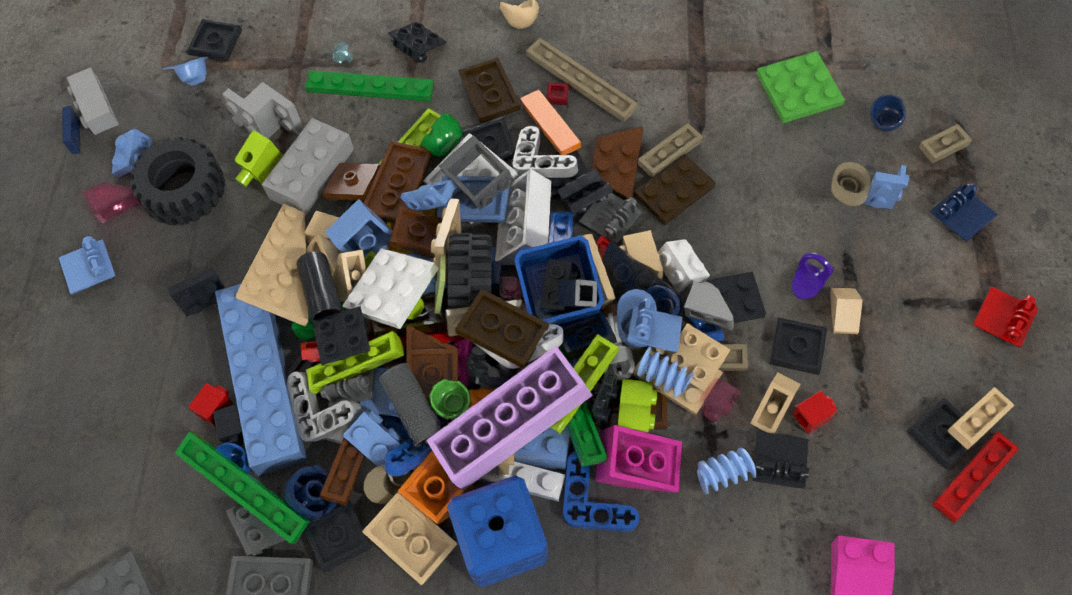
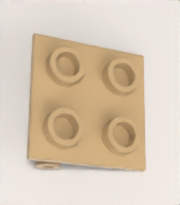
[666,323,730,392]

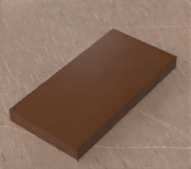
[364,141,433,224]

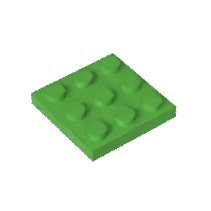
[756,51,845,123]

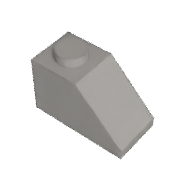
[684,281,734,330]

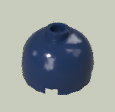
[284,465,337,520]

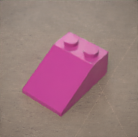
[595,425,682,493]
[831,536,895,595]

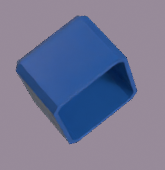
[514,235,604,325]
[447,475,549,588]

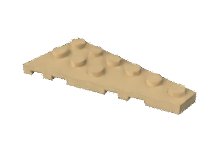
[235,204,308,326]

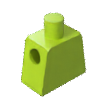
[235,130,283,187]

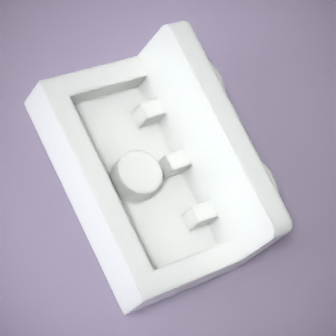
[658,239,710,293]

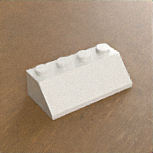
[495,169,551,265]

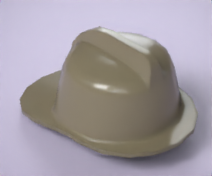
[831,162,871,206]
[364,464,420,504]

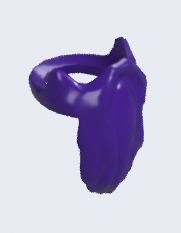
[792,253,834,299]

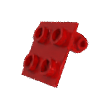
[973,286,1039,348]

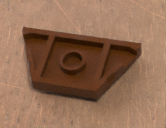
[591,126,644,199]
[407,326,459,413]

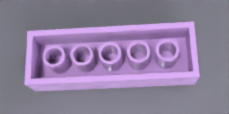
[426,346,593,490]

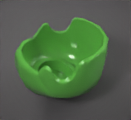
[430,379,471,420]

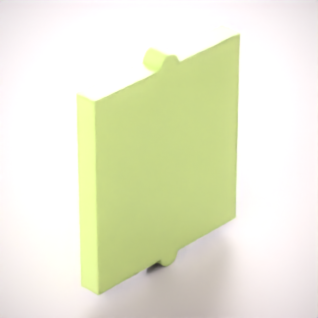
[435,255,446,314]

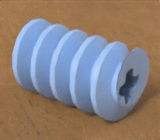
[637,346,695,398]
[697,447,756,495]

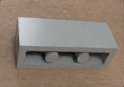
[67,67,119,135]

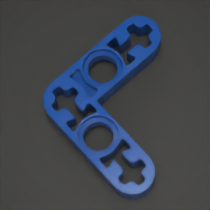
[381,415,433,476]
[563,451,639,532]

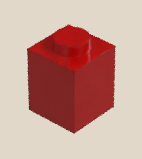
[188,383,233,427]
[792,390,837,435]

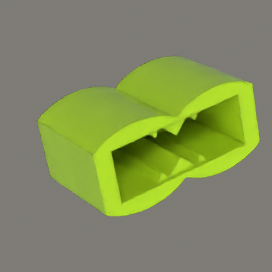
[618,379,657,433]

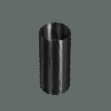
[296,251,342,323]

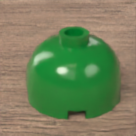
[420,112,463,157]

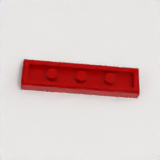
[932,431,1019,523]

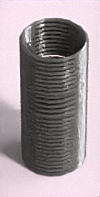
[379,363,443,447]

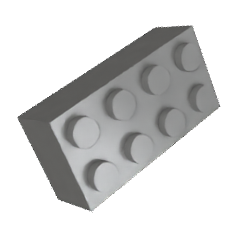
[262,118,354,216]

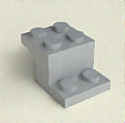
[222,82,304,138]

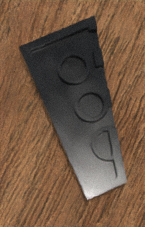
[602,241,687,318]

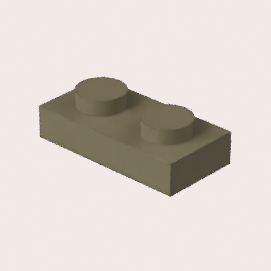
[919,124,972,164]

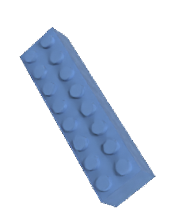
[215,284,307,476]

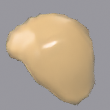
[499,0,539,29]

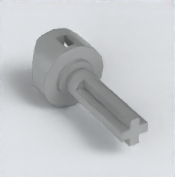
[604,313,634,381]

